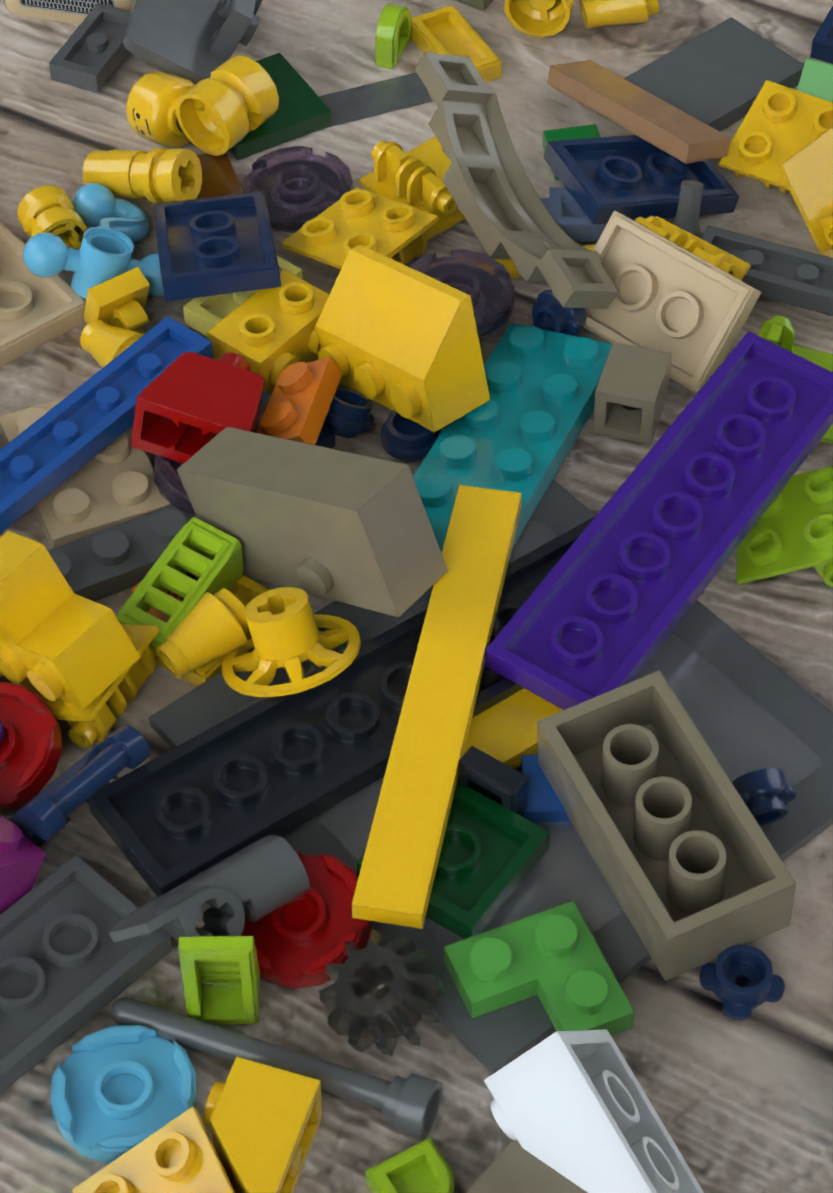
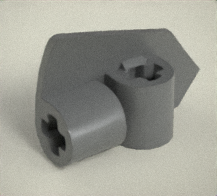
[109,835,310,942]

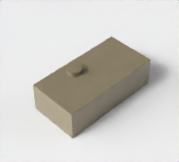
[177,427,448,617]
[537,670,796,981]

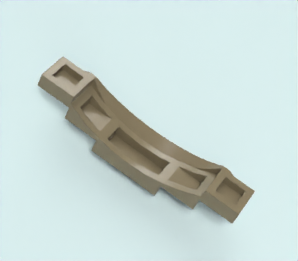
[415,52,619,309]

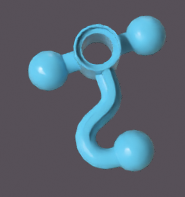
[23,183,164,299]

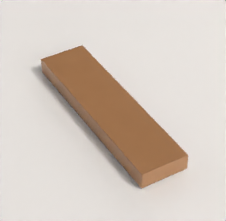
[547,60,731,164]

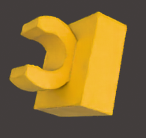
[83,267,150,334]

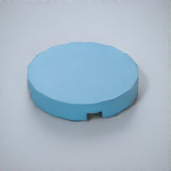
[50,1025,197,1165]

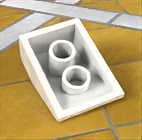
[484,1029,704,1193]

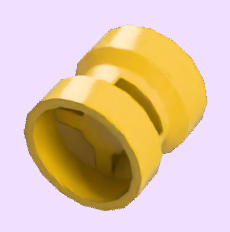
[17,185,88,249]

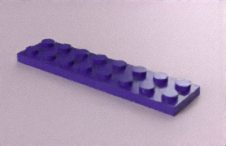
[484,331,833,710]

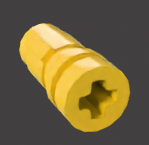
[83,148,202,204]

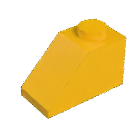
[203,1056,323,1193]

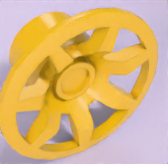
[222,587,361,697]

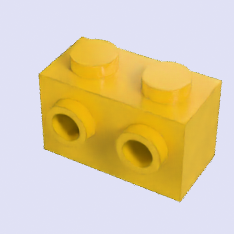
[207,269,329,394]

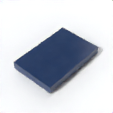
[543,135,739,225]
[153,191,281,301]

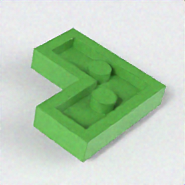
[444,901,635,1036]

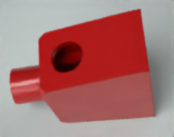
[130,352,265,464]

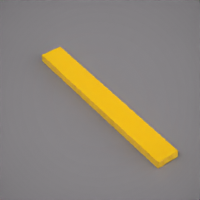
[352,485,522,929]

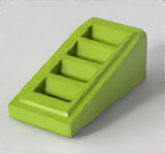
[116,517,244,648]
[178,936,261,1025]

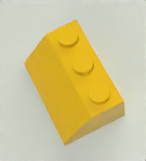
[315,244,490,432]

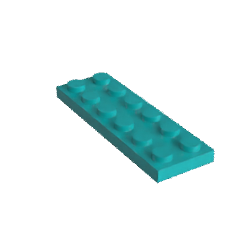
[413,323,612,553]

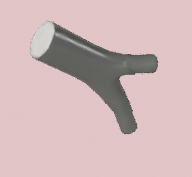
[672,180,704,238]

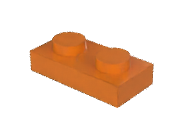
[256,356,342,445]

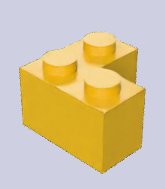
[0,531,141,709]

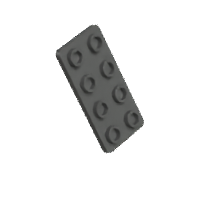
[123,0,262,84]

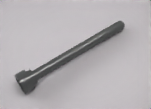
[111,997,443,1139]

